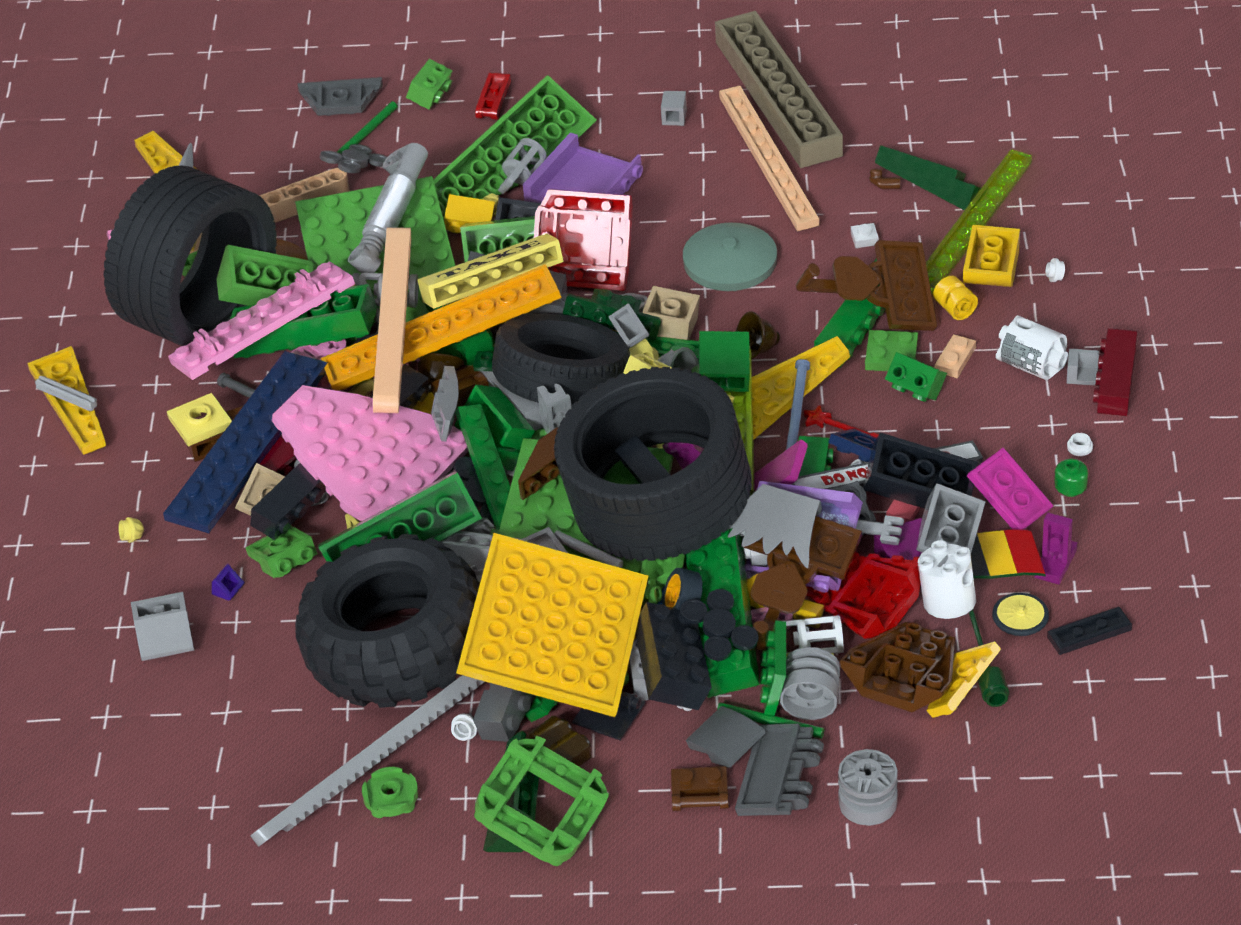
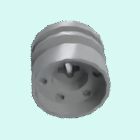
[780,647,840,720]
[838,749,898,826]

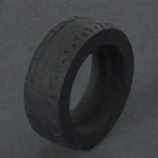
[492,313,630,406]

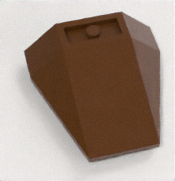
[840,622,955,712]

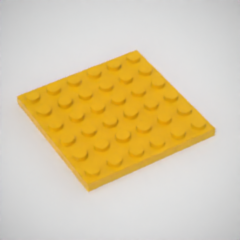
[456,533,648,717]

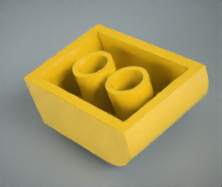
[963,225,1020,287]

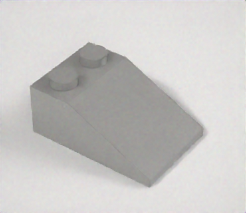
[916,483,986,555]

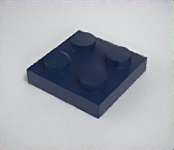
[828,429,877,462]

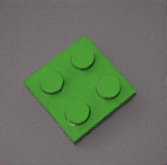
[865,330,918,371]

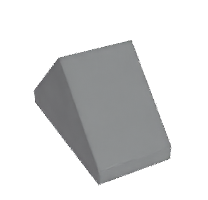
[609,303,649,348]

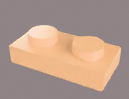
[935,334,976,378]

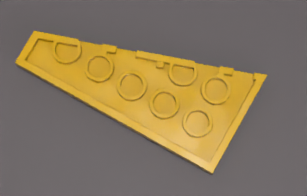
[724,336,850,440]

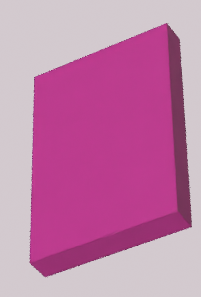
[754,439,808,491]
[967,448,1053,530]

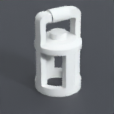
[784,615,844,654]

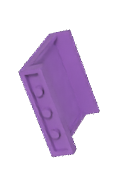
[523,133,643,203]

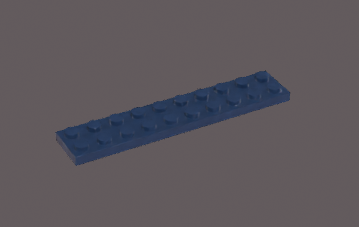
[163,351,328,533]

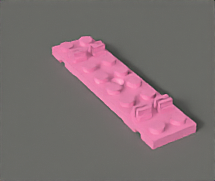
[168,261,355,380]

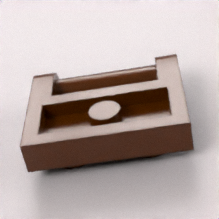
[671,766,729,811]

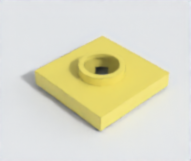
[167,393,232,446]

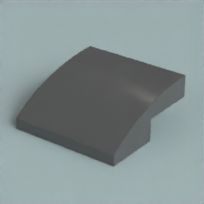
[685,706,766,768]

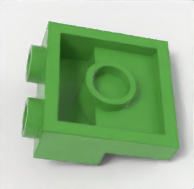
[245,526,318,578]

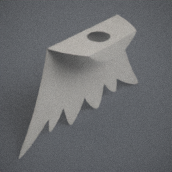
[728,484,822,568]

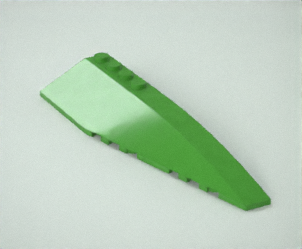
[433,75,597,220]

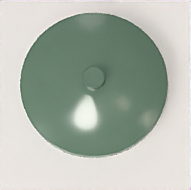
[683,222,777,291]

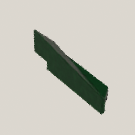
[875,145,983,210]
[483,730,539,852]

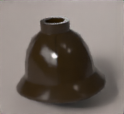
[736,311,780,359]
[416,353,464,393]

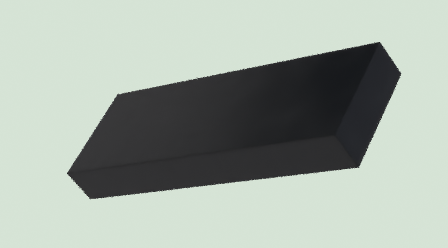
[1047,607,1132,655]

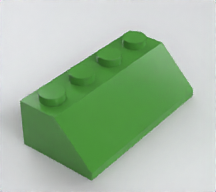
[460,216,535,262]
[217,245,313,306]

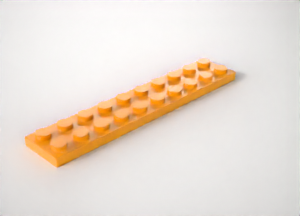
[321,264,562,391]

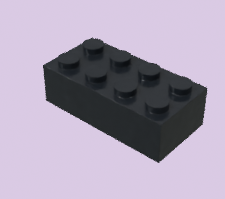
[863,432,978,509]
[635,602,712,710]

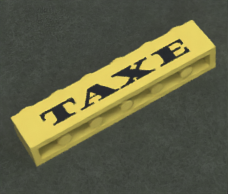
[417,233,564,309]

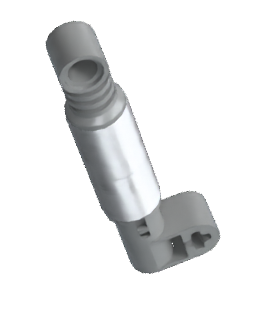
[348,143,428,274]

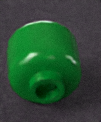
[1054,459,1088,497]

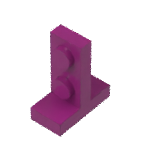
[1034,512,1078,585]

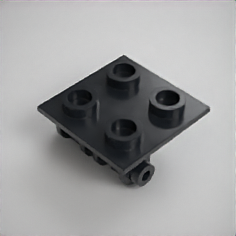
[572,689,646,741]

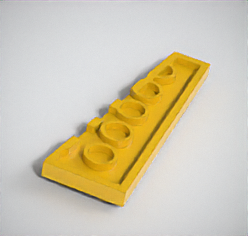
[134,131,198,173]
[27,346,106,455]

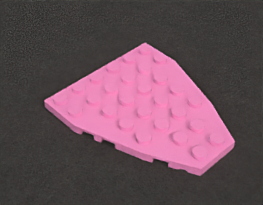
[272,385,468,521]

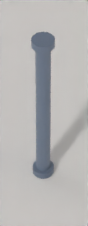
[786,359,810,450]

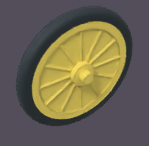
[992,593,1049,636]

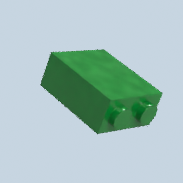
[699,331,750,392]

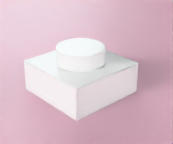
[851,223,879,248]

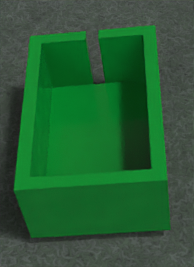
[454,385,535,471]

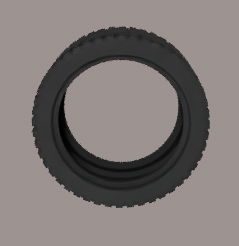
[103,165,277,346]
[554,367,752,561]

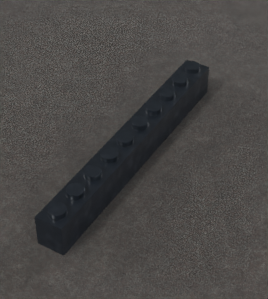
[250,364,429,540]

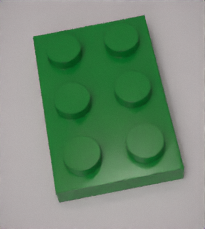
[760,620,786,716]

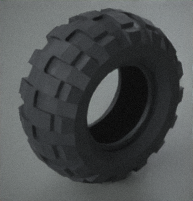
[295,534,480,708]

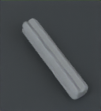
[35,376,98,411]

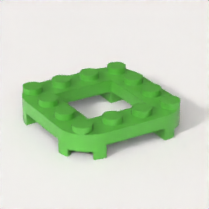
[474,736,609,866]

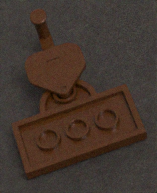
[796,240,937,331]
[744,516,862,651]

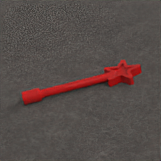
[804,405,879,438]

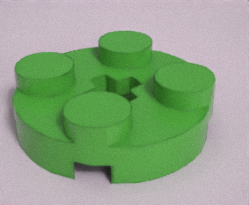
[362,767,418,818]

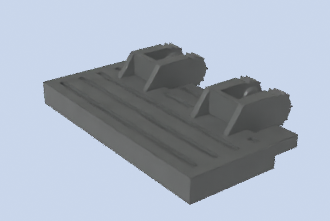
[735,724,824,816]

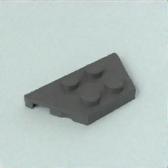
[298,77,383,116]

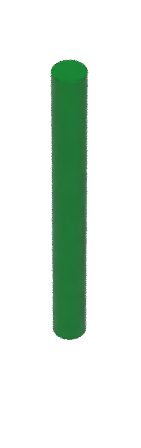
[337,101,398,155]
[717,702,824,739]

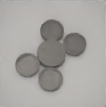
[320,144,387,173]

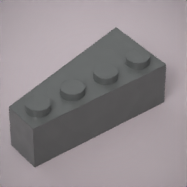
[473,683,536,742]

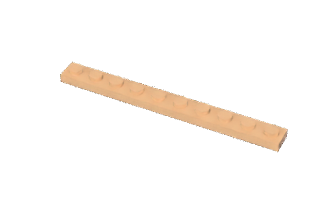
[719,86,819,231]

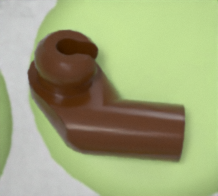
[869,168,900,189]

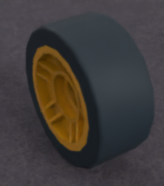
[662,568,703,610]

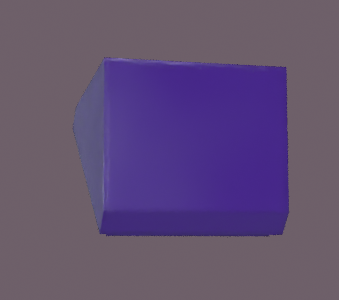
[212,564,245,601]

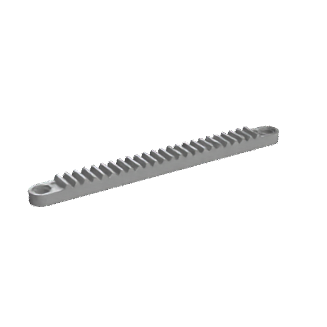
[250,675,485,847]

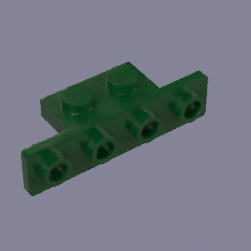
[562,288,661,340]

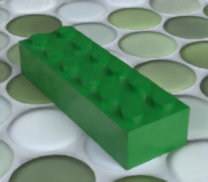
[230,284,378,358]
[318,471,482,562]

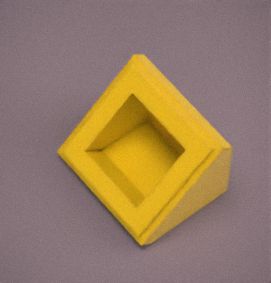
[793,600,824,628]

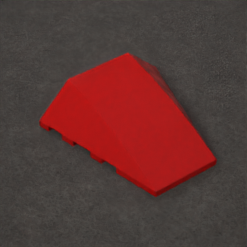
[806,552,921,639]

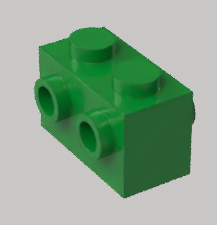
[885,352,947,402]

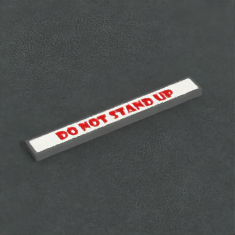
[791,440,983,490]

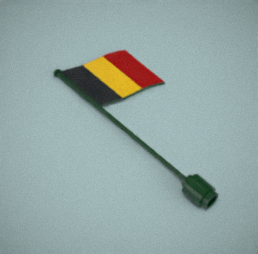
[968,530,1046,707]

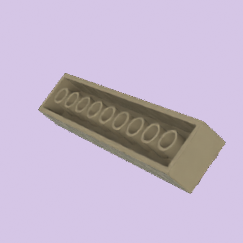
[715,11,843,168]

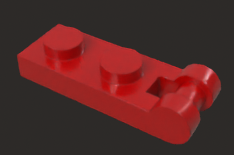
[475,73,511,120]

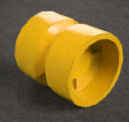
[933,276,978,320]

